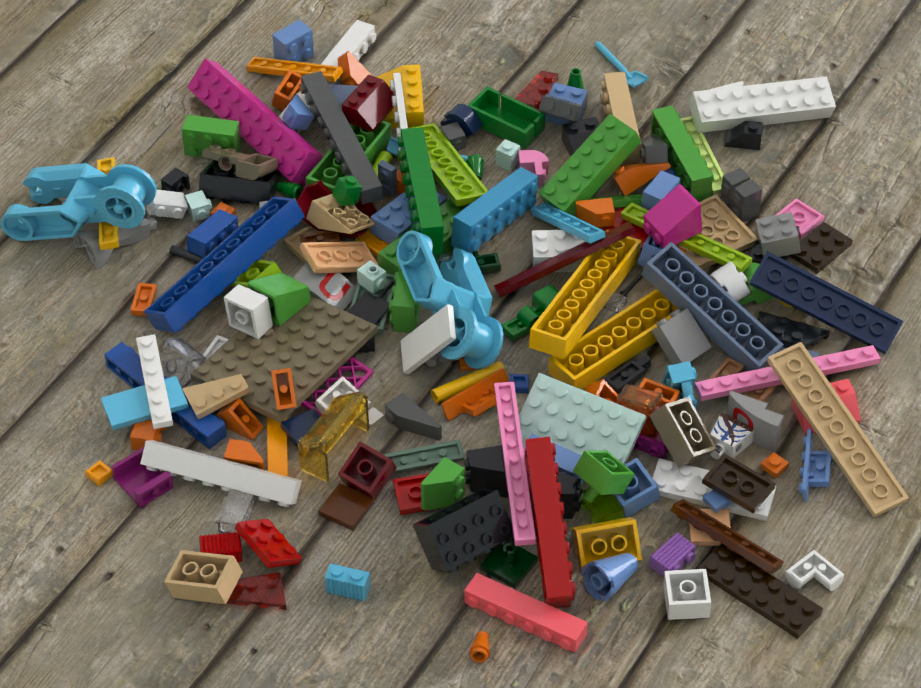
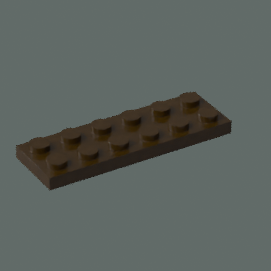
[697,543,823,639]

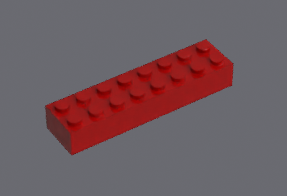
[524,437,576,608]

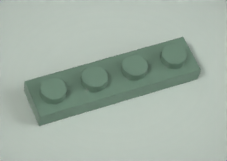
[383,439,465,474]

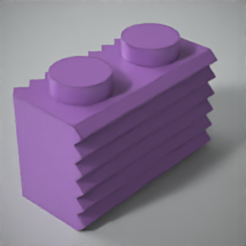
[649,532,696,577]

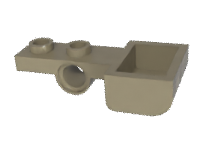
[202,145,278,180]

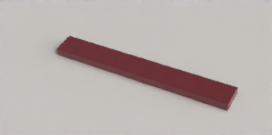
[494,221,635,297]

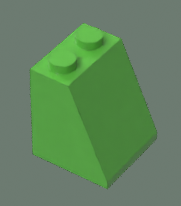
[247,272,311,326]

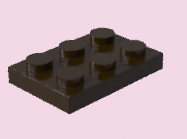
[790,222,853,274]
[702,454,776,514]

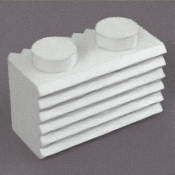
[146,190,188,219]

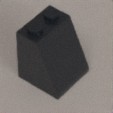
[463,445,509,498]
[528,472,583,519]

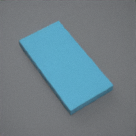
[101,376,188,430]

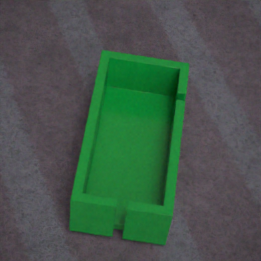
[467,86,545,149]

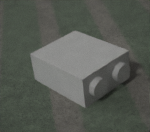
[651,308,712,365]

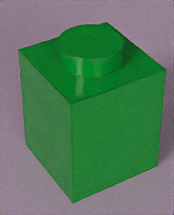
[332,176,362,206]

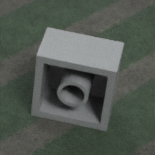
[755,212,801,258]

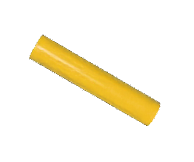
[431,361,506,404]

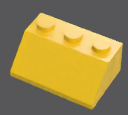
[571,517,642,570]

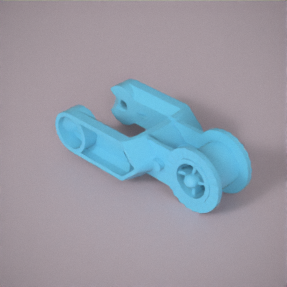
[0,163,157,241]
[396,230,504,370]

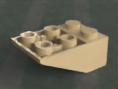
[306,194,375,234]

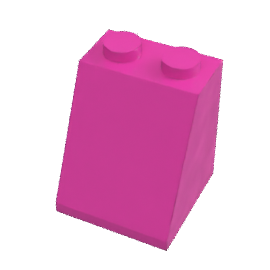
[643,184,702,248]

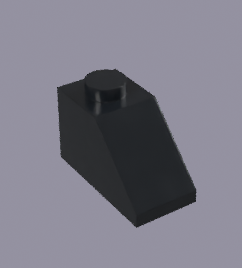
[724,121,763,150]

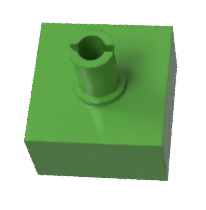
[573,450,635,503]

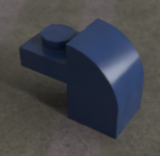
[440,104,483,136]

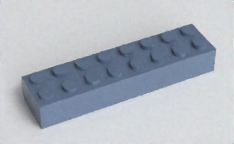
[641,242,784,371]

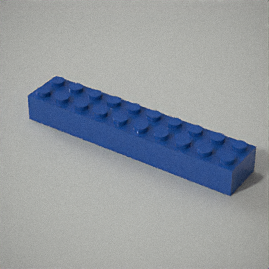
[144,196,305,333]

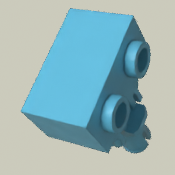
[661,361,698,411]

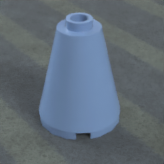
[581,553,638,601]

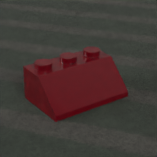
[342,74,394,132]

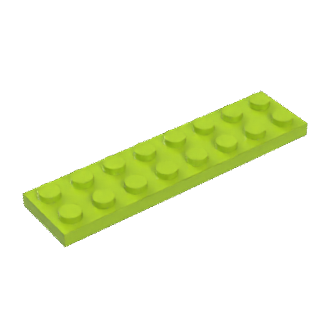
[411,123,488,206]

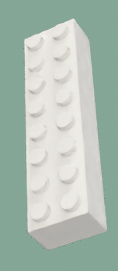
[688,76,836,133]

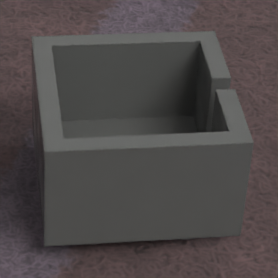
[720,168,762,223]

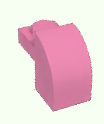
[518,150,549,188]

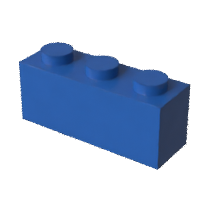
[187,209,238,258]

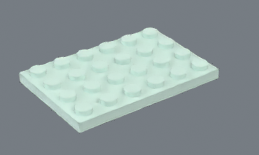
[519,373,647,465]

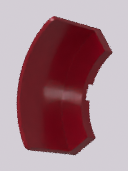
[296,180,378,238]

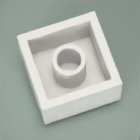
[224,284,273,339]
[663,569,711,620]

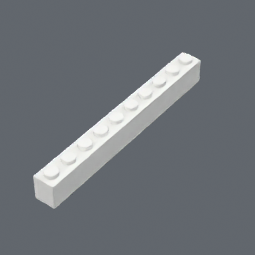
[279,20,376,135]

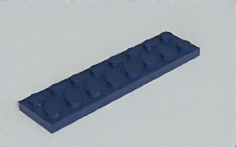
[749,251,903,355]

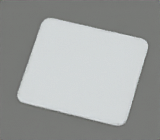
[361,407,384,425]

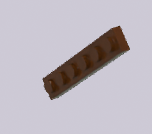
[671,499,784,574]

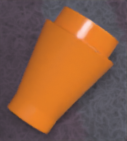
[469,631,490,663]

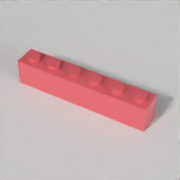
[464,573,588,653]

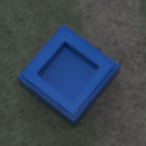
[510,374,529,394]

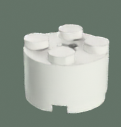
[708,261,750,302]

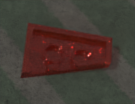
[515,71,558,110]
[226,572,287,610]

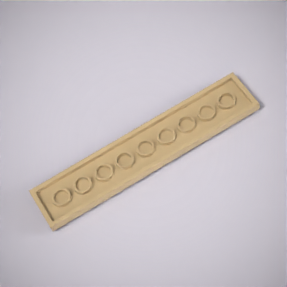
[767,342,909,518]

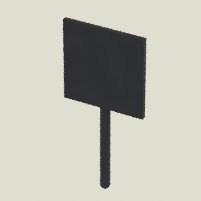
[348,279,394,324]

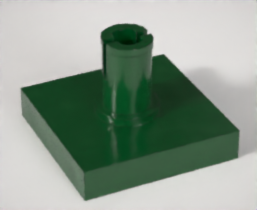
[481,541,538,589]

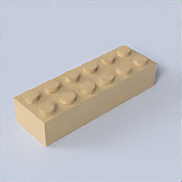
[600,72,641,166]

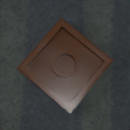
[318,483,374,531]

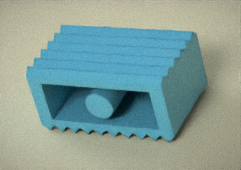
[325,563,371,601]

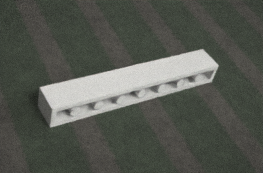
[140,440,302,507]

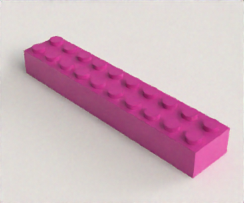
[187,58,323,186]

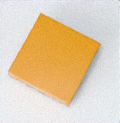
[85,461,113,486]

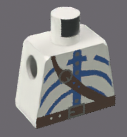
[710,413,754,459]

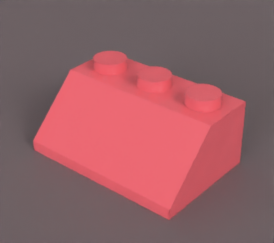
[791,379,861,435]

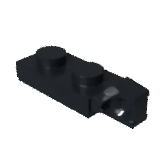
[604,354,652,394]

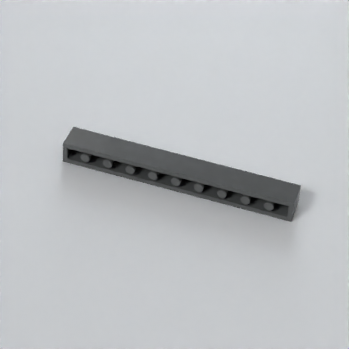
[299,71,383,204]

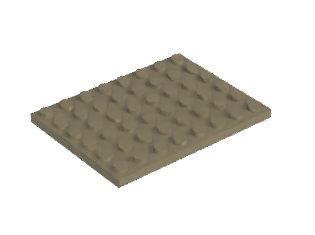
[191,295,378,423]

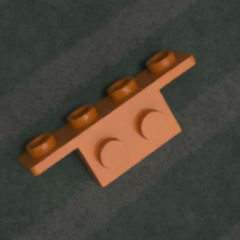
[441,368,509,421]

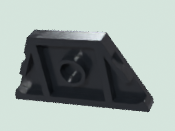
[758,311,830,349]

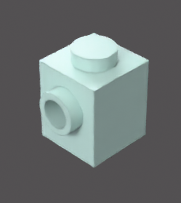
[496,139,520,172]
[185,190,212,222]
[357,260,387,294]

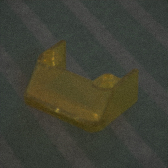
[297,391,369,482]

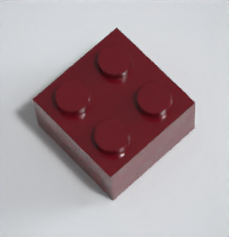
[338,441,397,501]

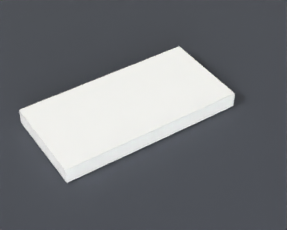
[401,304,456,375]

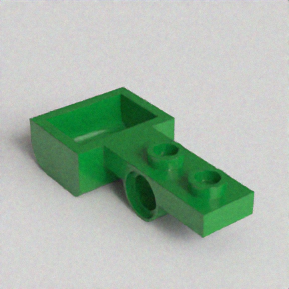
[501,285,559,341]

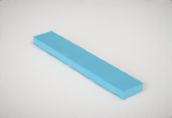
[530,203,605,243]

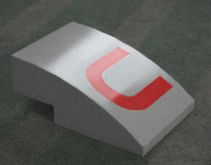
[293,261,356,311]
[727,391,784,452]

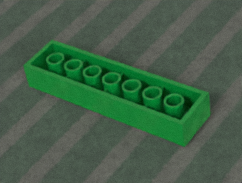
[398,127,444,255]

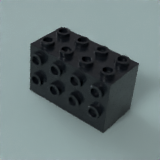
[413,489,514,573]

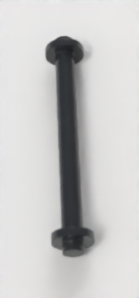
[620,255,654,299]

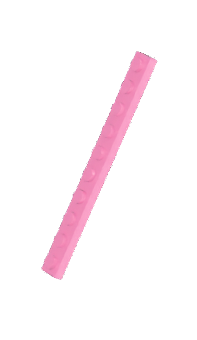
[694,345,881,401]
[494,382,536,546]

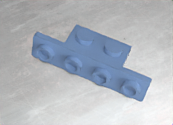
[799,429,832,502]

